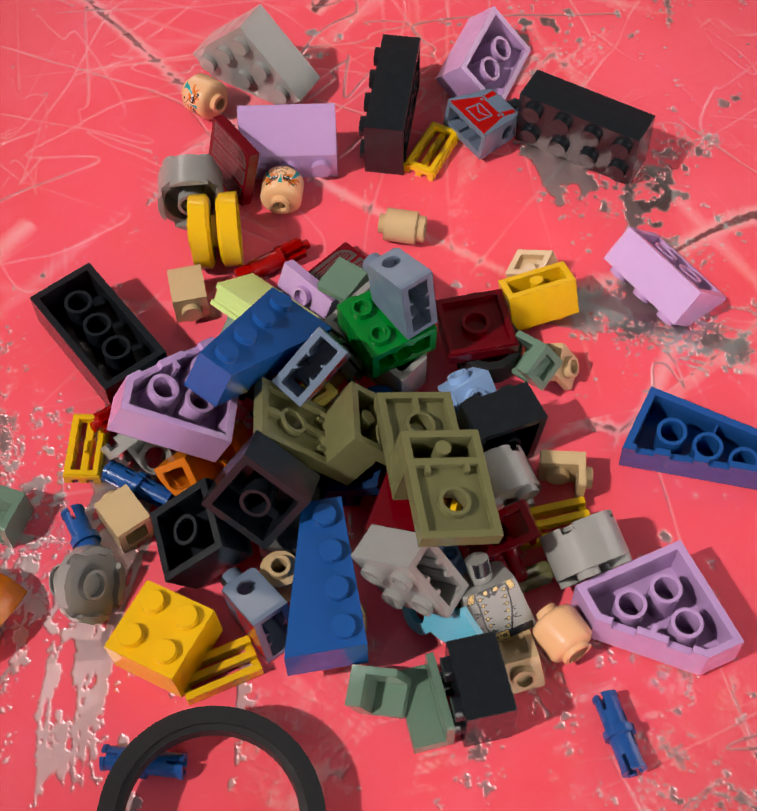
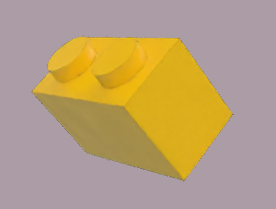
[498,261,579,330]

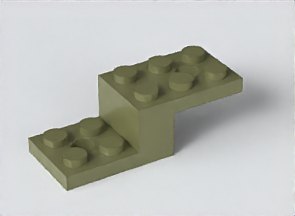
[253,377,427,485]
[374,392,504,547]

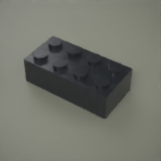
[359,34,421,175]
[515,69,656,186]
[29,263,168,406]

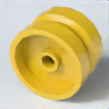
[187,191,243,269]

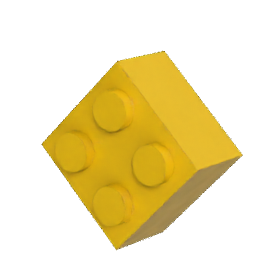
[103,579,223,698]

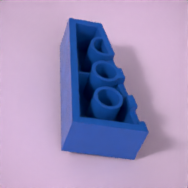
[184,287,332,407]
[619,386,757,490]
[284,496,369,676]

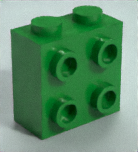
[337,290,437,378]

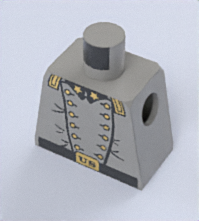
[456,552,536,642]

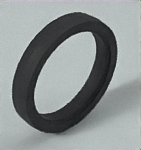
[97,706,326,811]

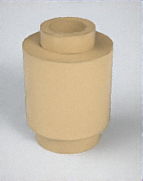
[378,207,427,245]
[260,551,295,601]

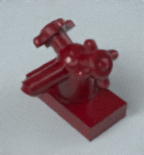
[458,499,542,582]

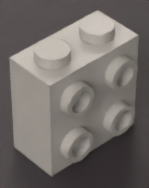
[351,524,469,618]

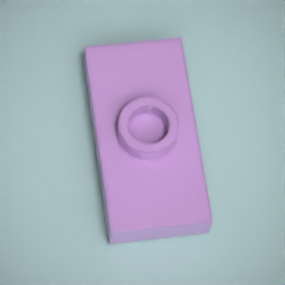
[277,259,339,319]

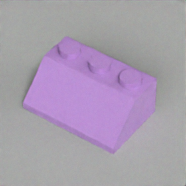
[435,6,531,100]
[237,103,338,179]
[604,226,727,327]

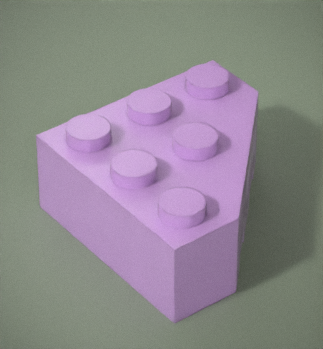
[107,337,239,462]
[571,540,744,675]

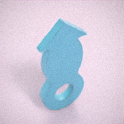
[402,606,483,643]

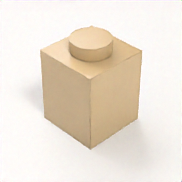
[167,264,211,323]
[94,484,154,554]

